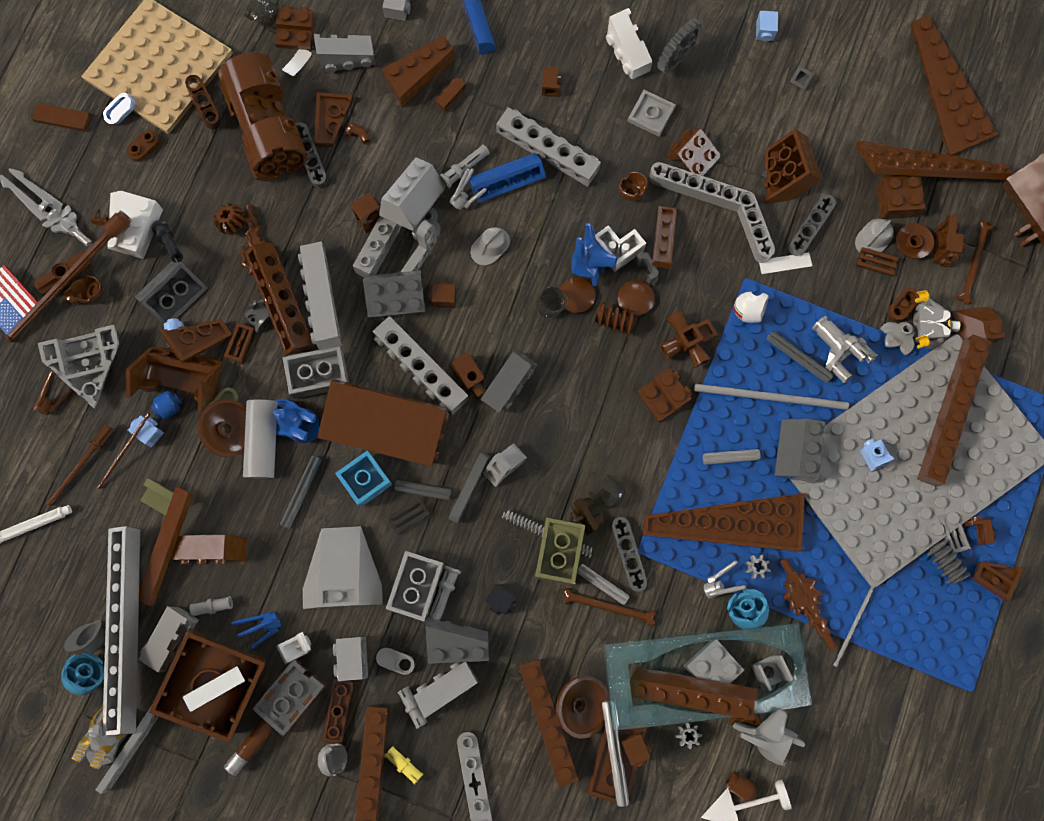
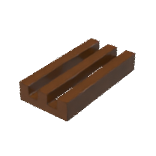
[856,247,899,276]
[223,322,256,364]

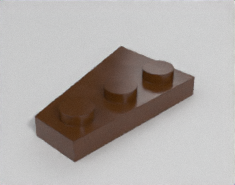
[315,92,353,147]
[160,319,232,364]

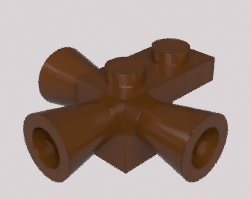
[659,310,718,368]

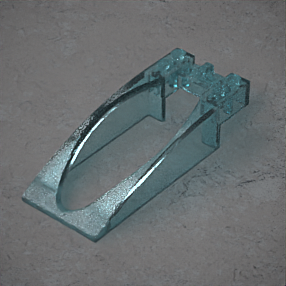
[604,623,812,730]

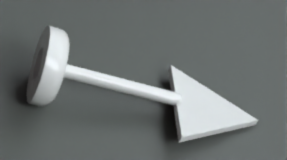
[701,780,792,821]

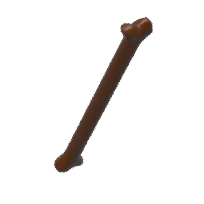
[956,220,995,305]
[563,588,657,627]

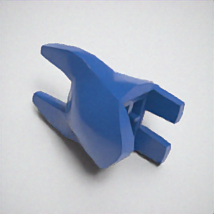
[571,222,617,286]
[273,399,321,444]

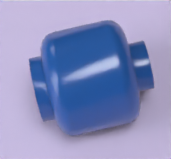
[151,391,182,419]

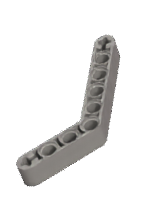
[649,162,775,263]

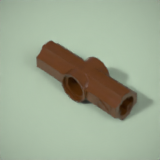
[34,251,92,296]

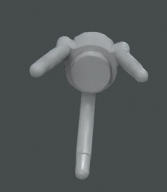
[450,168,487,210]
[704,561,747,599]

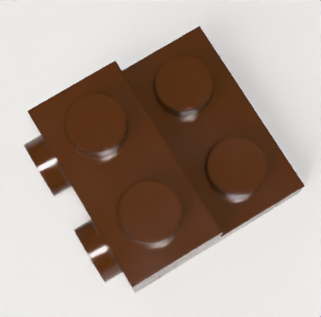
[275,5,316,51]
[933,215,965,267]
[637,368,692,423]

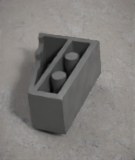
[481,352,538,413]
[425,616,489,664]

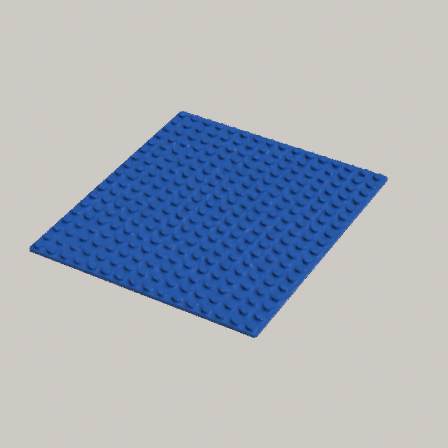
[637,279,1044,692]

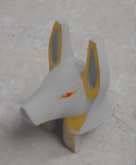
[72,706,128,769]

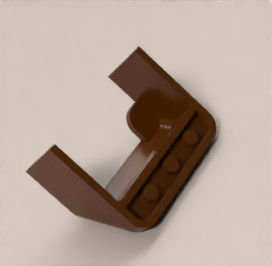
[126,347,222,413]

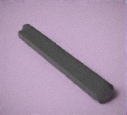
[767,331,833,383]
[280,456,322,529]

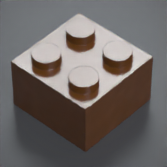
[877,175,926,219]

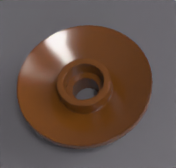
[896,223,934,259]

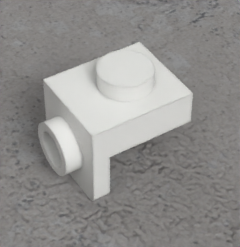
[277,632,311,665]

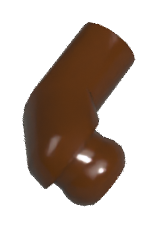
[345,123,371,145]

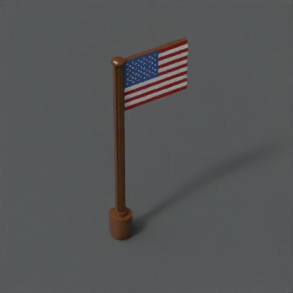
[0,210,132,343]

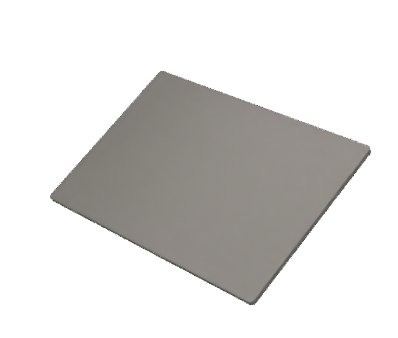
[790,334,1044,588]

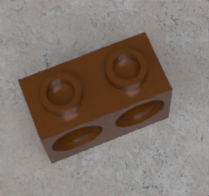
[350,193,381,233]

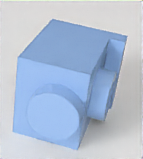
[860,439,894,472]

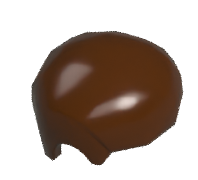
[619,172,648,201]

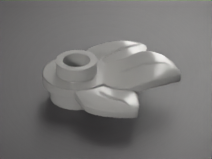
[880,322,915,355]

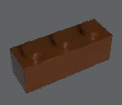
[435,77,466,112]

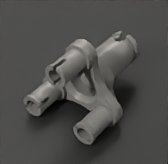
[812,316,878,383]

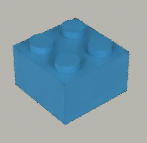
[335,450,393,507]

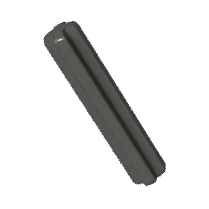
[394,480,452,500]

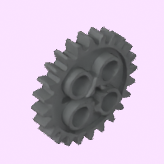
[657,18,703,74]

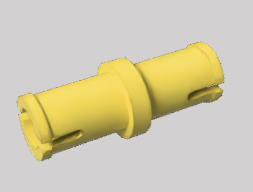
[384,746,423,785]

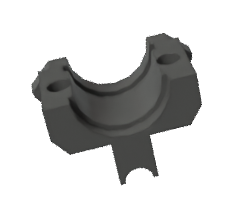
[635,252,659,286]
[245,298,271,333]

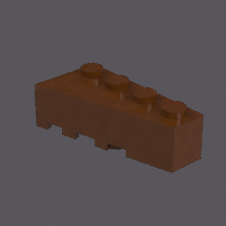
[382,35,455,108]

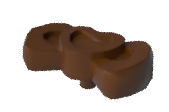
[730,712,761,727]

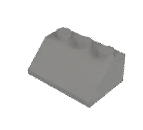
[414,662,479,718]

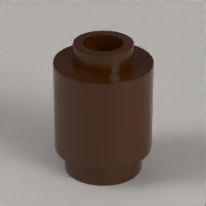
[725,771,758,802]

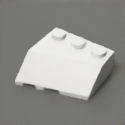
[108,191,163,259]

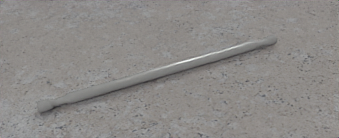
[833,587,874,667]

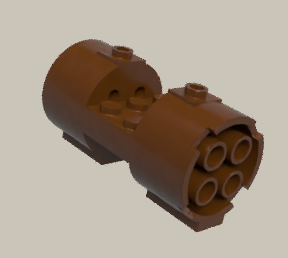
[218,52,307,182]

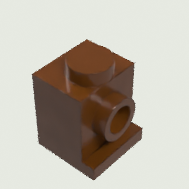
[542,66,561,97]

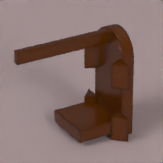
[91,209,109,226]

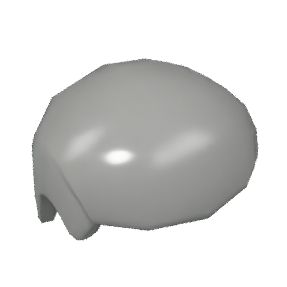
[318,743,347,776]

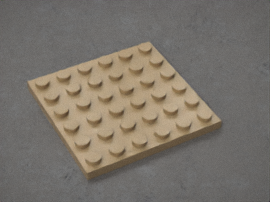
[81,0,233,134]

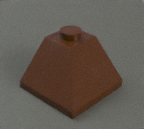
[951,307,1005,344]

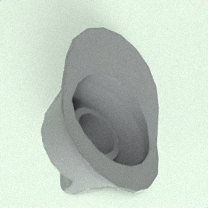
[855,219,894,257]
[470,227,510,266]

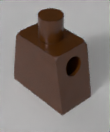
[451,352,487,397]

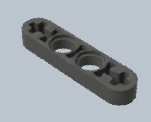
[296,122,328,188]
[788,195,836,256]
[448,452,490,524]
[611,517,647,592]

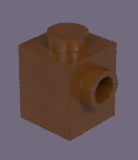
[428,281,456,308]
[620,732,652,767]

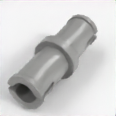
[190,596,233,617]
[397,686,428,729]

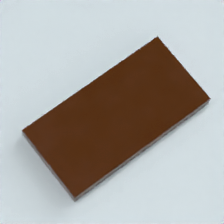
[587,715,648,807]

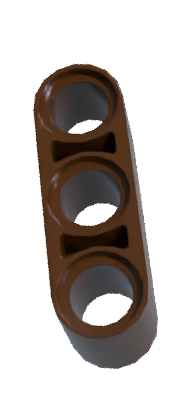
[185,75,220,129]

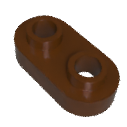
[127,130,160,162]
[887,288,919,322]

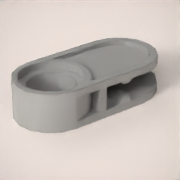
[376,648,415,675]

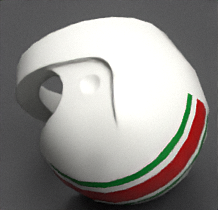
[734,292,769,323]

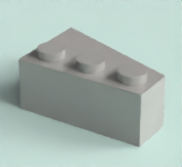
[314,34,376,73]
[138,606,199,673]

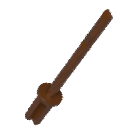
[47,424,115,506]

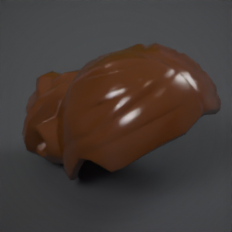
[64,276,102,304]

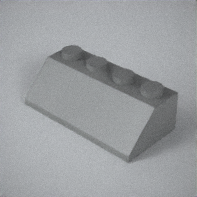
[379,157,446,231]

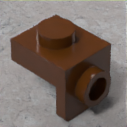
[964,516,996,546]

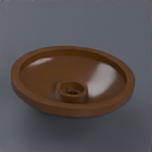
[197,399,246,457]
[556,675,610,739]

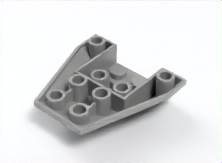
[303,526,383,609]

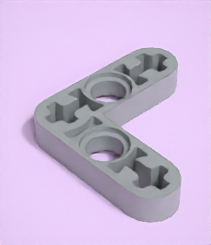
[401,220,437,272]

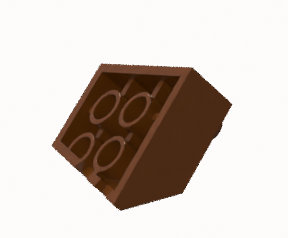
[764,129,822,204]

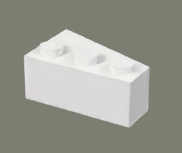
[606,8,652,79]

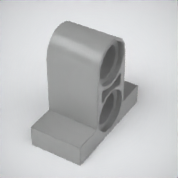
[483,444,527,487]

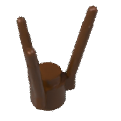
[32,370,72,415]

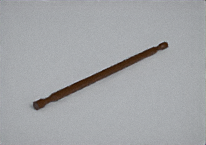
[97,413,151,489]

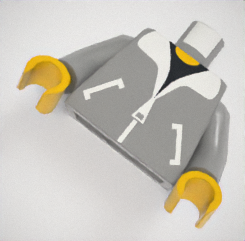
[913,290,960,350]

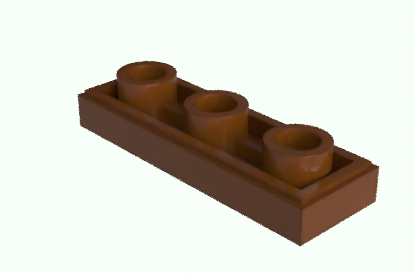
[322,679,354,744]

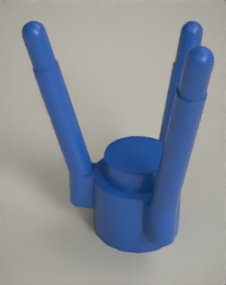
[231,611,281,649]

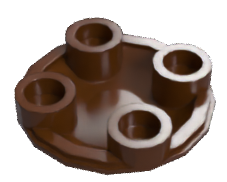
[558,277,596,315]
[618,280,655,316]

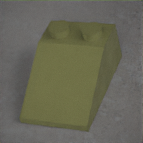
[535,518,585,586]

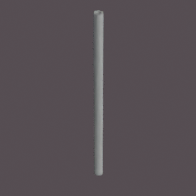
[694,384,849,410]

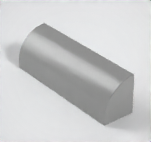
[243,400,277,479]

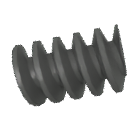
[927,539,970,584]

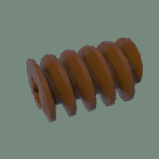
[594,302,635,336]

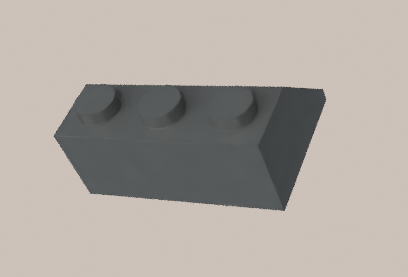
[135,258,207,324]
[774,419,825,483]

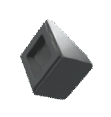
[790,65,815,90]

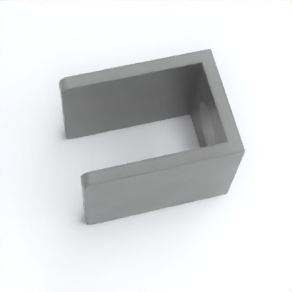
[750,655,793,691]

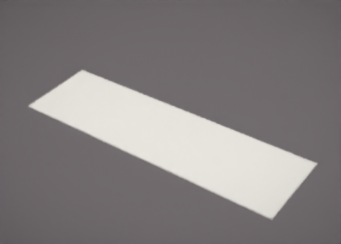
[759,252,812,274]
[183,667,245,712]

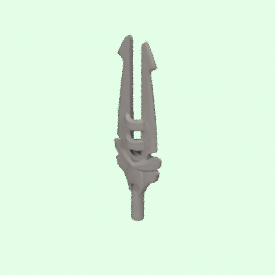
[0,168,93,247]

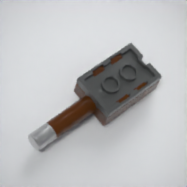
[224,660,328,776]

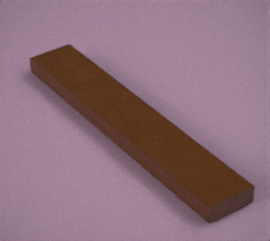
[139,487,194,606]

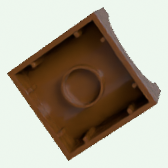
[149,627,265,743]

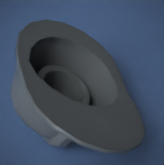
[64,620,105,653]

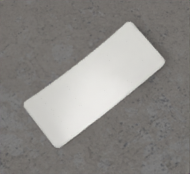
[282,49,312,76]

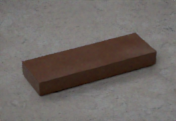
[32,103,91,132]

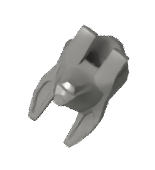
[733,707,805,767]

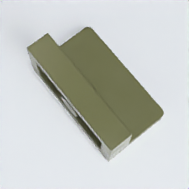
[141,478,174,515]

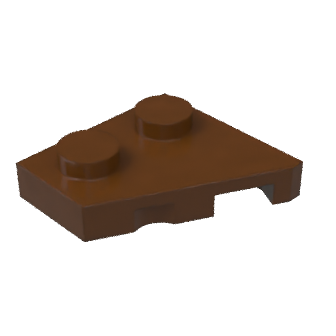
[971,561,1024,602]

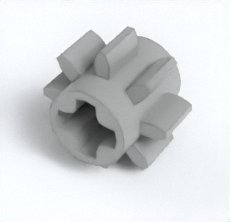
[744,555,770,579]
[675,722,702,749]

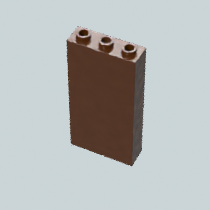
[317,379,449,467]

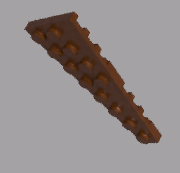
[910,15,998,156]
[856,141,1014,180]
[642,493,805,552]

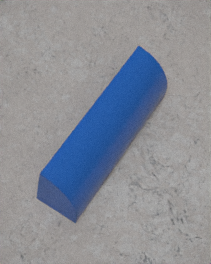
[462,0,496,55]
[469,153,546,203]

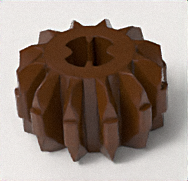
[213,203,246,236]

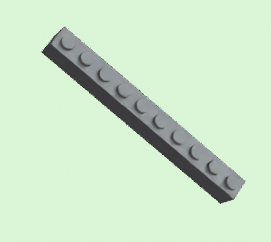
[102,526,140,736]

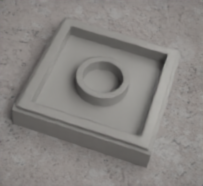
[627,90,676,137]

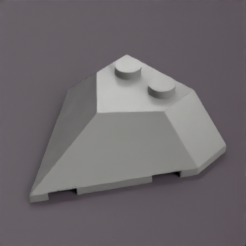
[38,325,119,408]

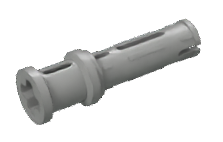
[439,145,490,189]
[429,565,461,621]

